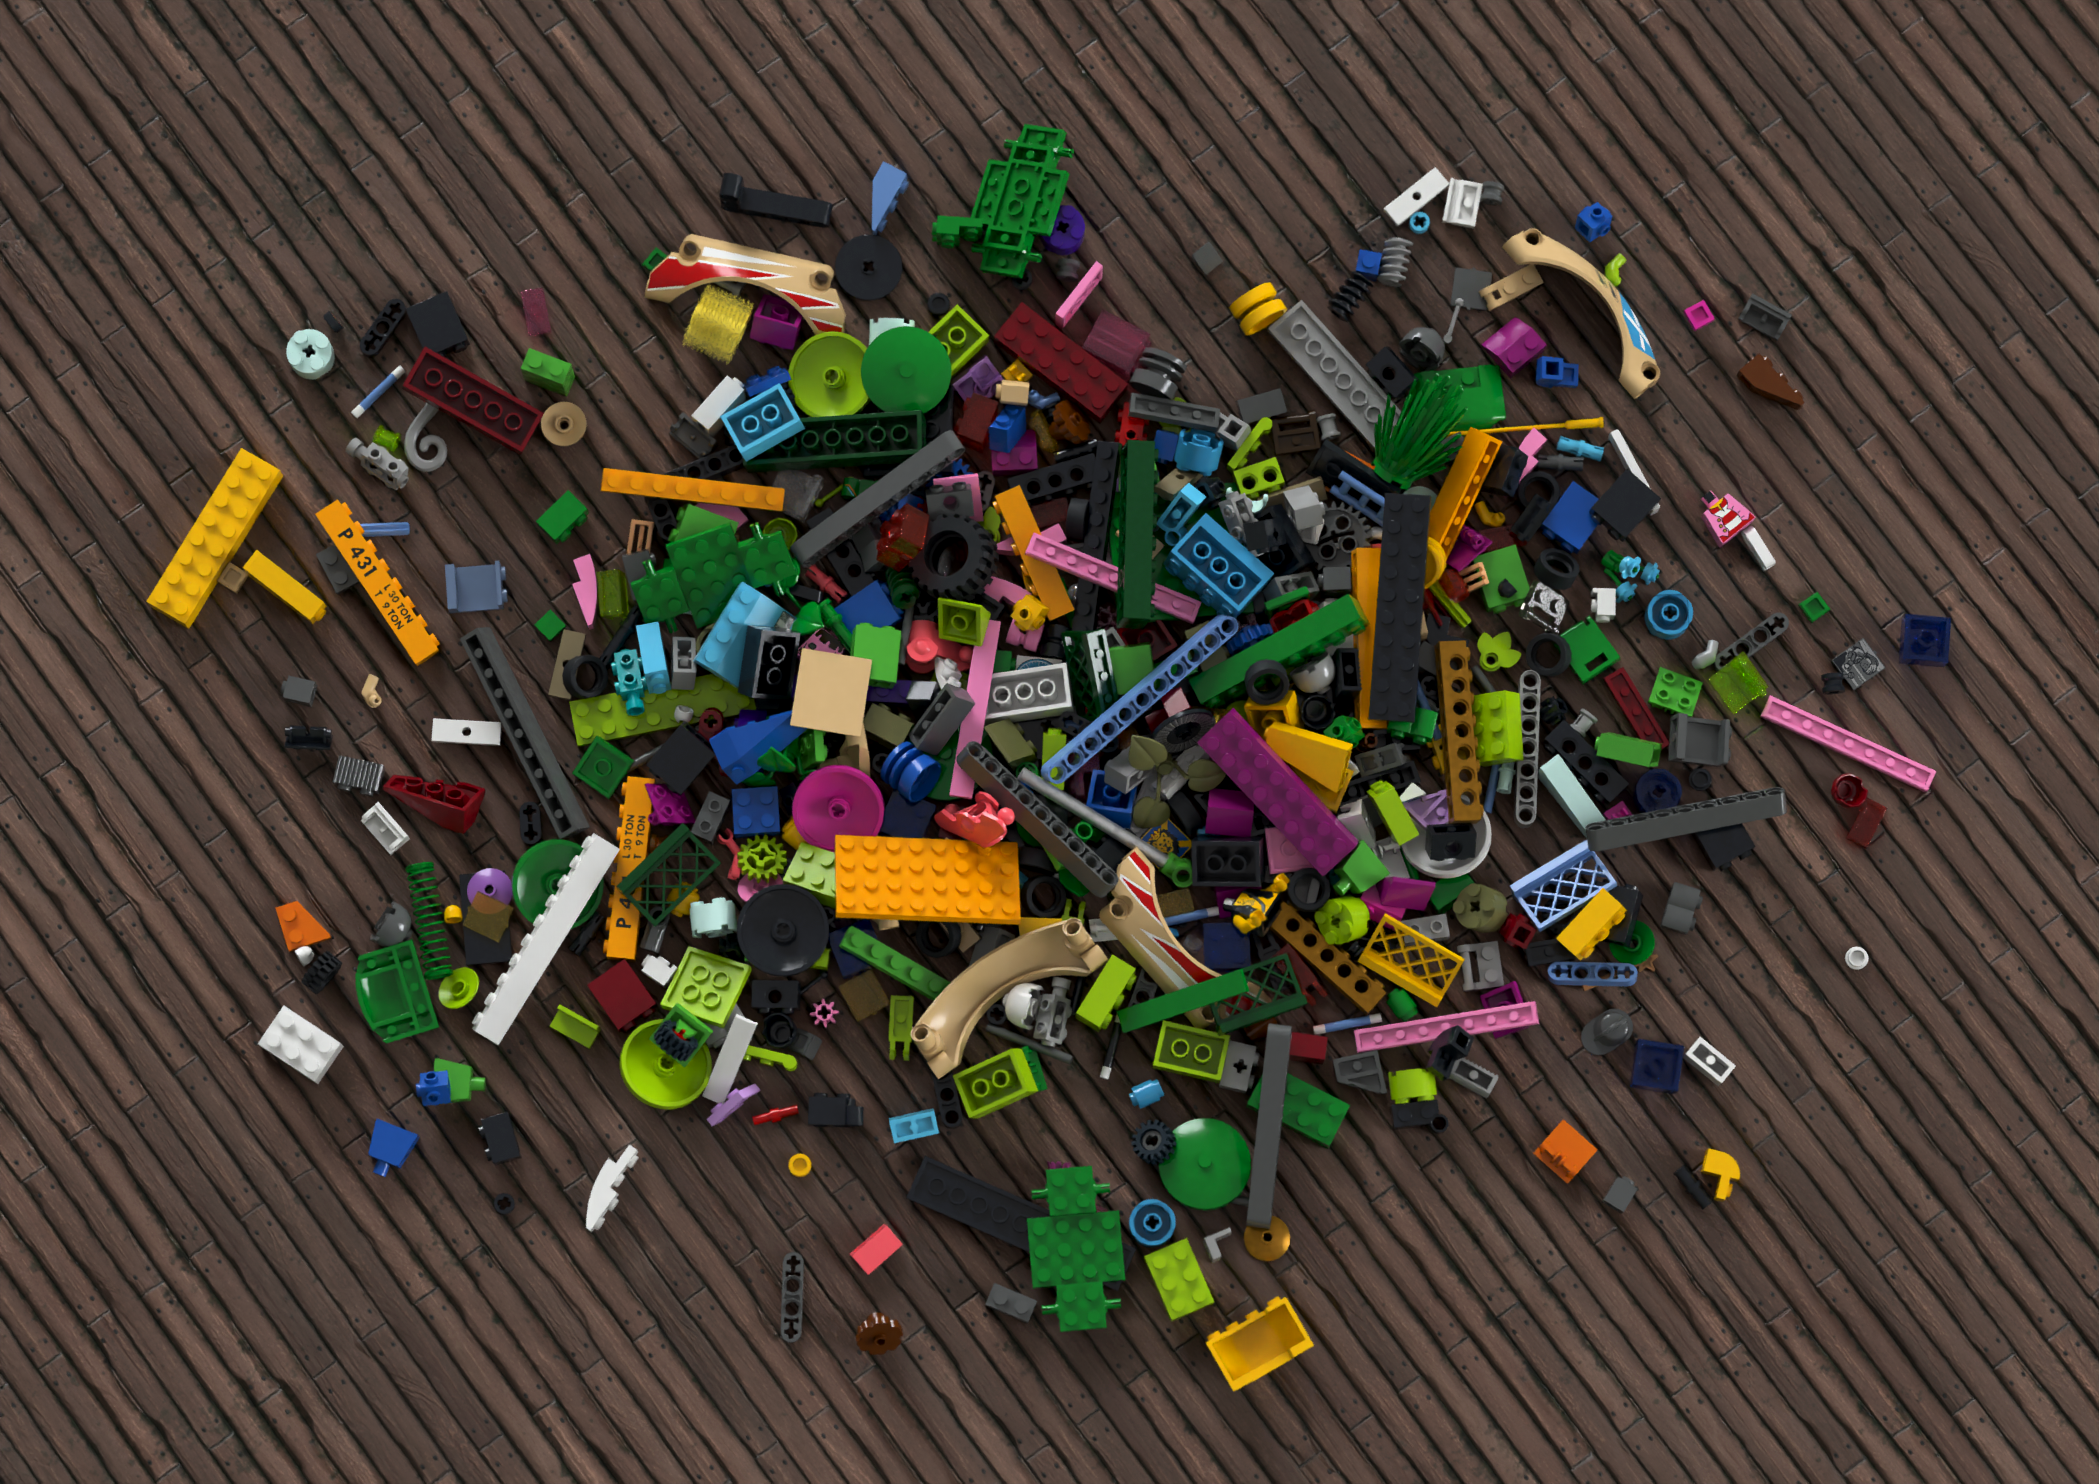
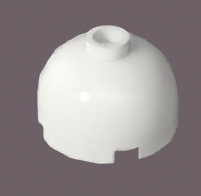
[1003,983,1044,1030]

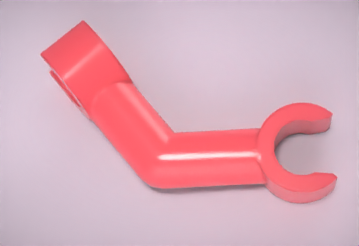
[717,828,741,881]

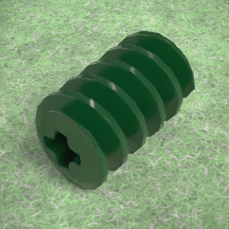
[885,561,919,609]

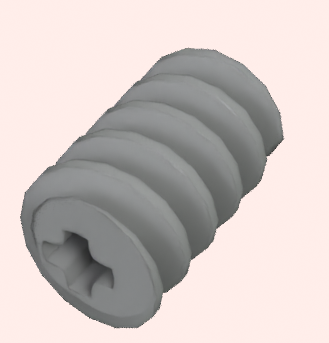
[1377,237,1413,287]

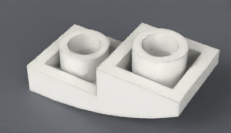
[935,657,962,690]

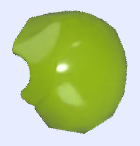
[762,518,798,550]

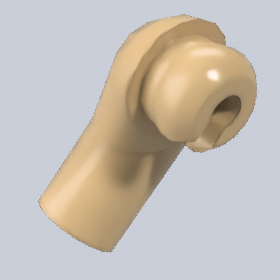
[362,674,382,708]

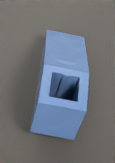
[872,161,909,235]

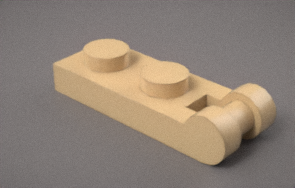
[1479,264,1544,312]

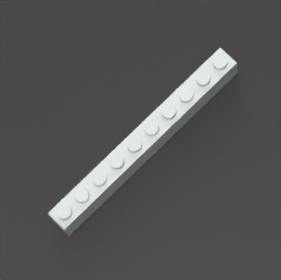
[472,833,620,1045]

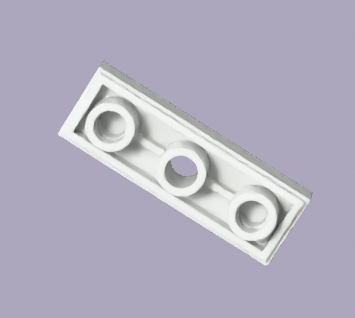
[1384,167,1450,227]
[431,718,502,746]

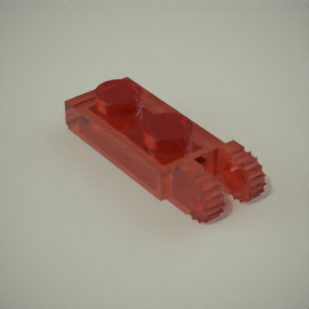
[1271,943,1328,1006]

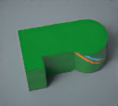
[841,478,879,500]

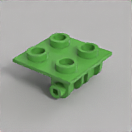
[1648,667,1703,718]

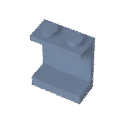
[445,560,508,613]

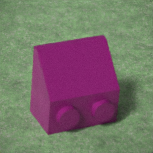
[750,294,804,350]
[1481,317,1547,379]
[991,429,1038,476]

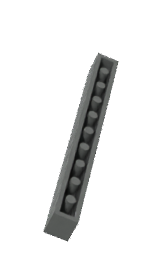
[460,627,590,839]

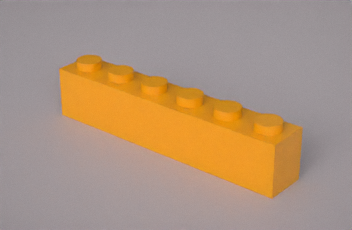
[1428,427,1503,561]
[992,485,1074,621]

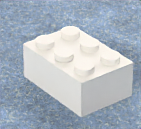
[258,1006,344,1084]

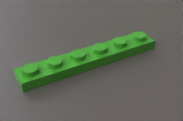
[839,925,951,1001]

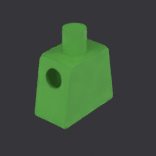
[1333,840,1390,896]
[434,1058,486,1104]

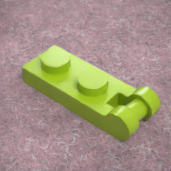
[1226,417,1272,474]
[743,1045,797,1072]

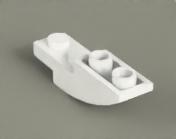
[586,1145,639,1232]

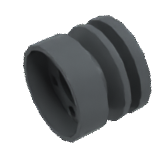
[1129,347,1187,400]

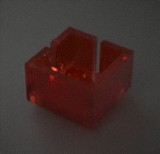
[954,392,999,453]
[876,503,929,572]

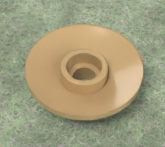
[541,402,587,446]

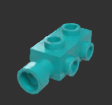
[611,649,648,716]

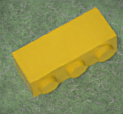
[1556,888,1627,961]

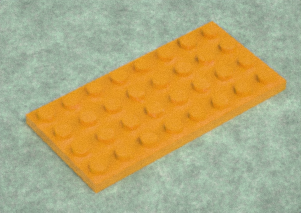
[834,835,1021,925]

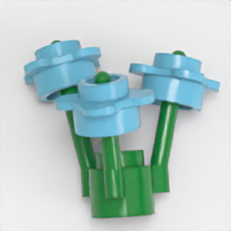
[1601,550,1660,603]

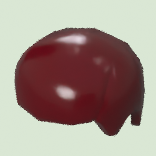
[1831,773,1868,808]

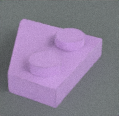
[1403,789,1449,831]
[706,1083,761,1126]

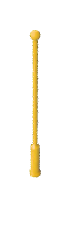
[1442,417,1604,438]

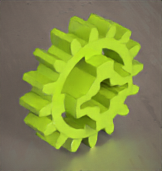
[737,835,787,883]

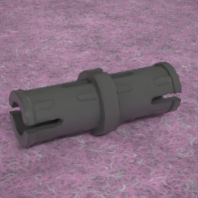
[1537,454,1584,472]

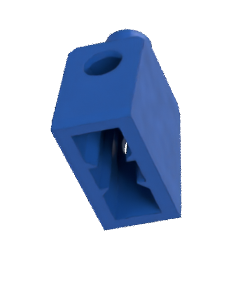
[368,1119,420,1177]

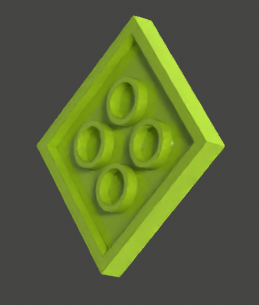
[660,946,752,1028]

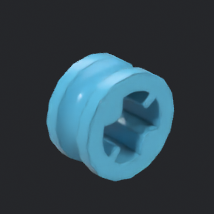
[1409,212,1430,234]

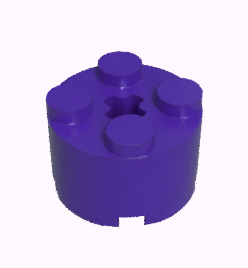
[1040,205,1085,256]

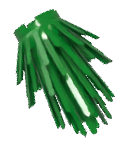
[1371,373,1468,489]

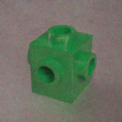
[1323,716,1365,749]

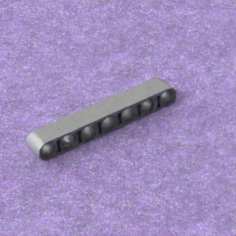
[1514,670,1541,828]

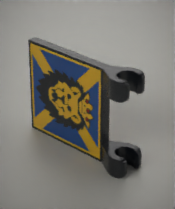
[1126,818,1192,877]

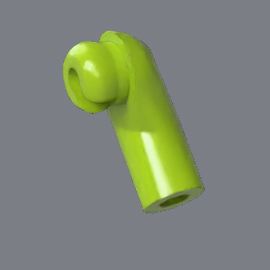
[1605,253,1627,287]

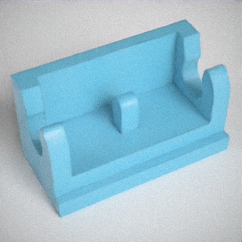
[888,1108,939,1143]

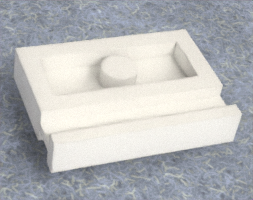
[1442,178,1483,229]

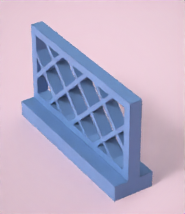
[1510,840,1618,932]

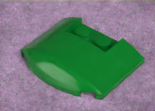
[1413,365,1506,436]
[355,940,439,1044]

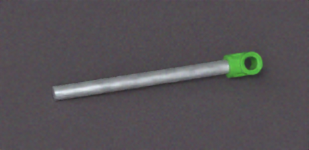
[1017,768,1192,887]

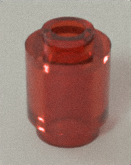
[1438,569,1470,603]

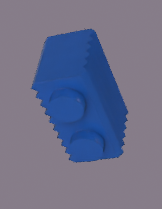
[988,404,1026,453]

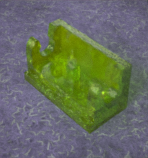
[597,569,629,619]

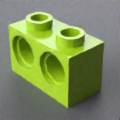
[1232,457,1285,501]

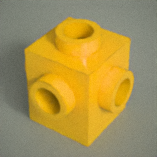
[1011,594,1050,631]

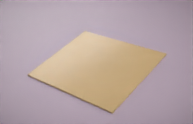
[790,648,872,737]

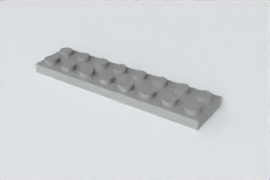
[1267,300,1406,450]

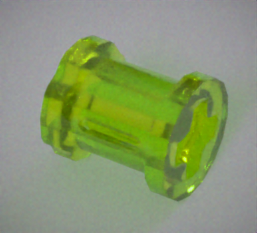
[372,425,401,452]

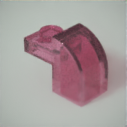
[1068,753,1101,799]

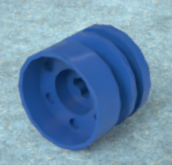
[880,741,941,803]

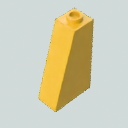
[243,550,327,624]
[1263,721,1353,792]

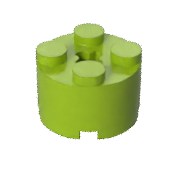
[1315,894,1370,945]
[1388,1068,1437,1104]

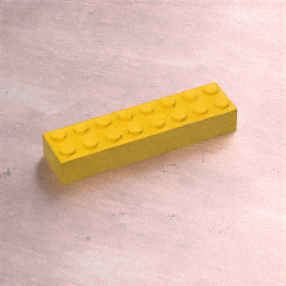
[146,448,283,629]

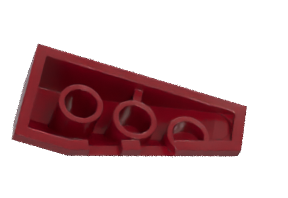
[383,775,485,834]

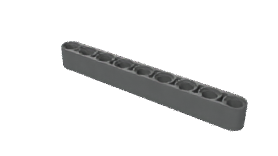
[790,430,965,568]
[956,741,1118,897]
[1585,787,1787,851]
[1247,1023,1292,1229]

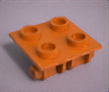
[1533,1119,1597,1184]

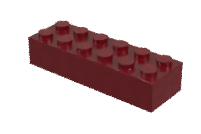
[994,302,1128,424]
[402,347,544,455]

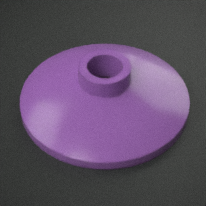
[467,868,512,914]

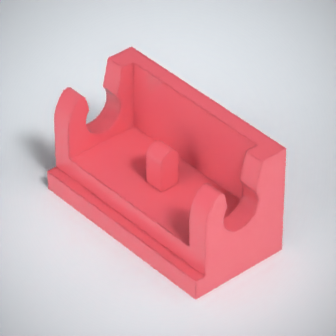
[850,1224,903,1275]

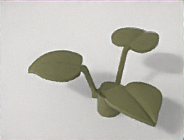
[1128,735,1226,829]

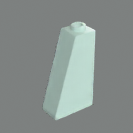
[1538,754,1605,839]

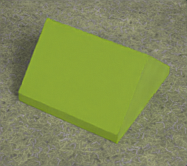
[938,597,991,647]

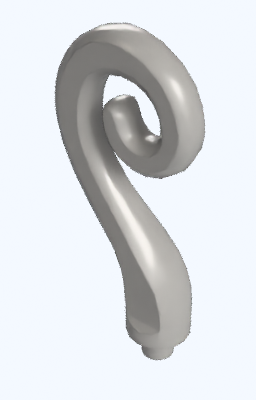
[404,403,447,472]

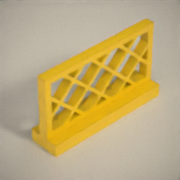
[1357,913,1465,1007]

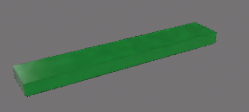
[1117,969,1249,1033]

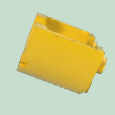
[1206,1296,1314,1392]

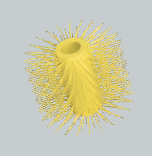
[683,284,754,364]

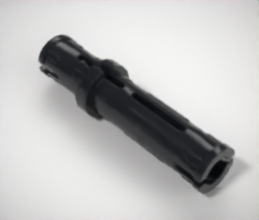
[599,604,643,669]

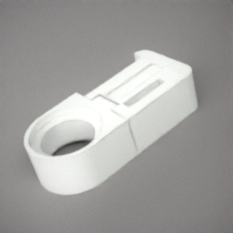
[1741,526,1776,571]

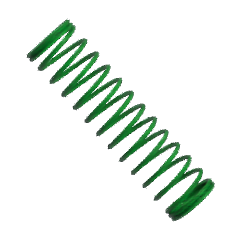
[405,862,453,980]

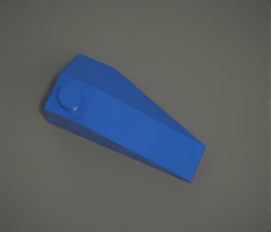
[709,710,808,785]

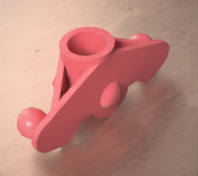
[905,620,974,674]
[934,791,1015,848]

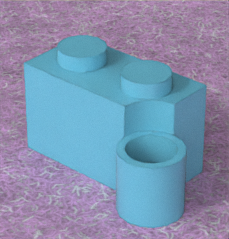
[1157,483,1206,547]

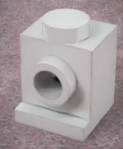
[1591,588,1616,623]
[641,954,677,989]

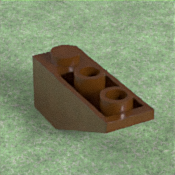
[1736,353,1805,410]

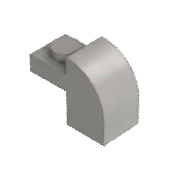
[1213,413,1251,451]

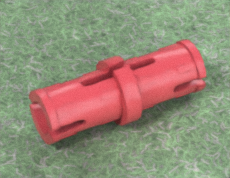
[805,564,849,604]

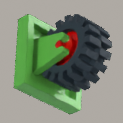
[649,1003,713,1067]

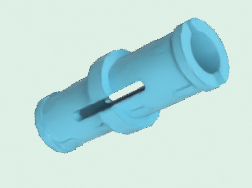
[1556,436,1604,462]

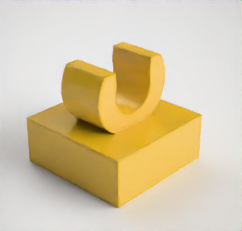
[1001,359,1033,382]

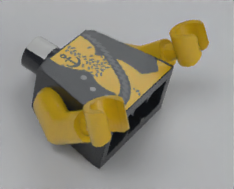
[1223,873,1290,937]

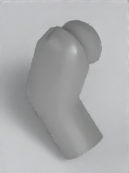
[1692,640,1719,670]

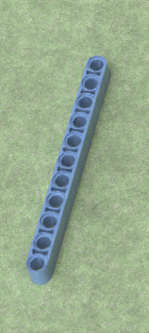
[1041,614,1238,784]

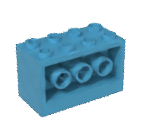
[1164,513,1274,621]

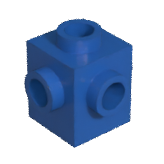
[1575,202,1612,242]
[416,1070,451,1106]

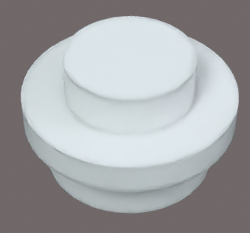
[1845,947,1868,970]

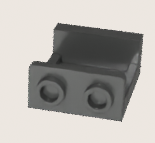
[1668,713,1732,767]

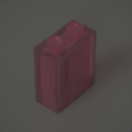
[1082,309,1152,378]

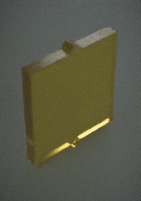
[463,891,514,942]
[838,969,890,1022]

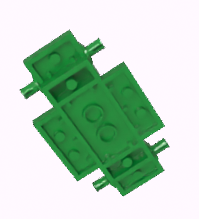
[971,124,1074,279]
[631,522,797,633]
[1027,1166,1125,1332]

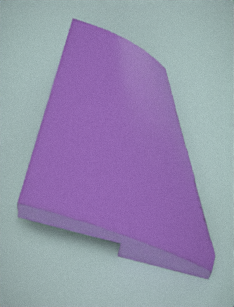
[950,355,1004,402]

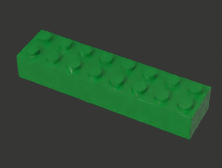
[1189,594,1370,711]

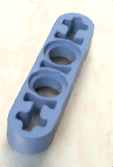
[1548,962,1638,987]

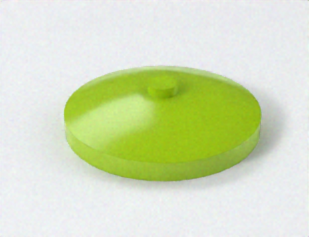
[788,332,870,417]
[620,1019,712,1109]

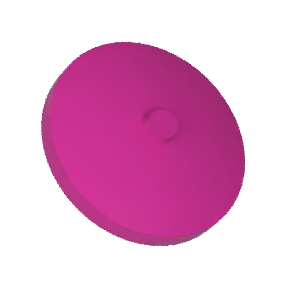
[792,765,884,853]

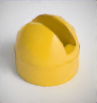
[444,905,463,924]

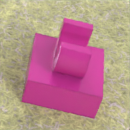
[1683,300,1715,331]
[1603,801,1632,820]

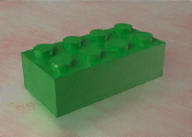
[1246,1073,1350,1149]

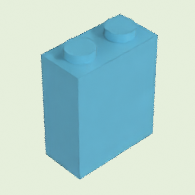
[636,622,672,694]

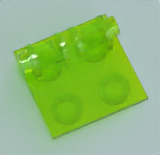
[1708,651,1769,715]

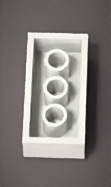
[984,663,1075,726]

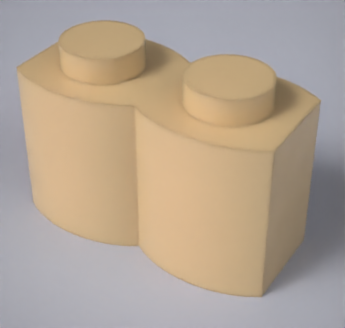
[995,380,1029,406]

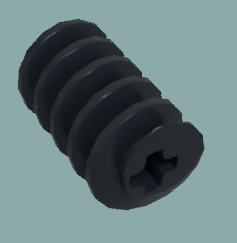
[1328,271,1373,322]

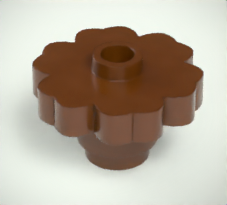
[1049,400,1090,445]
[856,1312,903,1355]

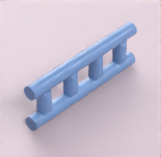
[1329,471,1385,527]

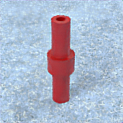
[752,1105,799,1125]

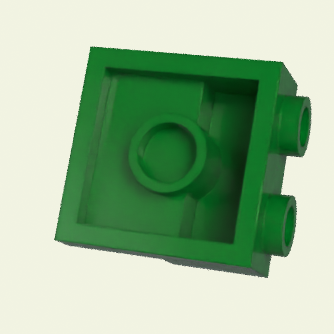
[932,215,983,249]

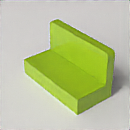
[549,1004,601,1049]

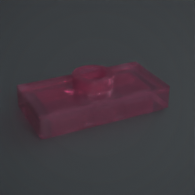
[521,287,551,336]

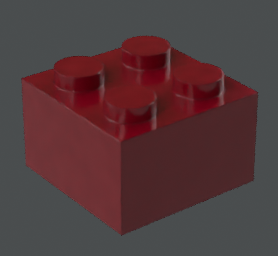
[1117,620,1178,663]

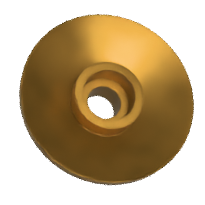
[1244,1216,1290,1261]

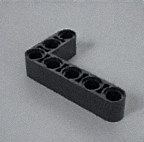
[719,173,833,228]
[644,445,744,544]

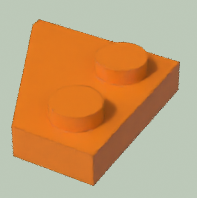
[275,901,332,952]

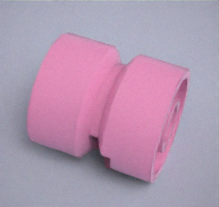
[1006,619,1045,653]

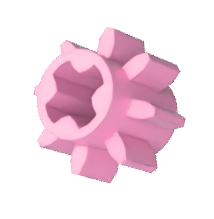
[810,999,839,1028]

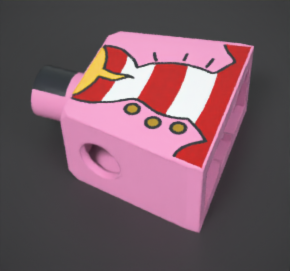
[1701,491,1756,548]

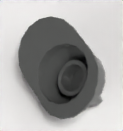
[1581,1009,1633,1055]

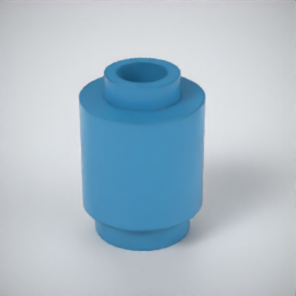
[1128,1079,1164,1109]

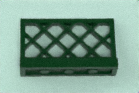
[1061,629,1122,721]
[617,823,721,927]
[1209,953,1307,1036]

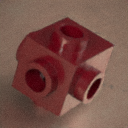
[1499,912,1537,949]

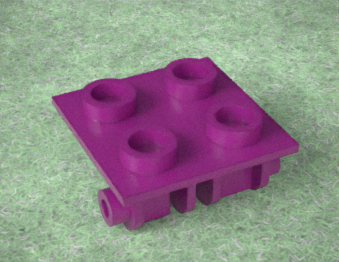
[1446,525,1493,572]
[645,784,695,826]

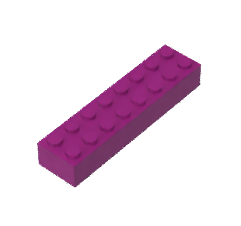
[1197,708,1359,876]

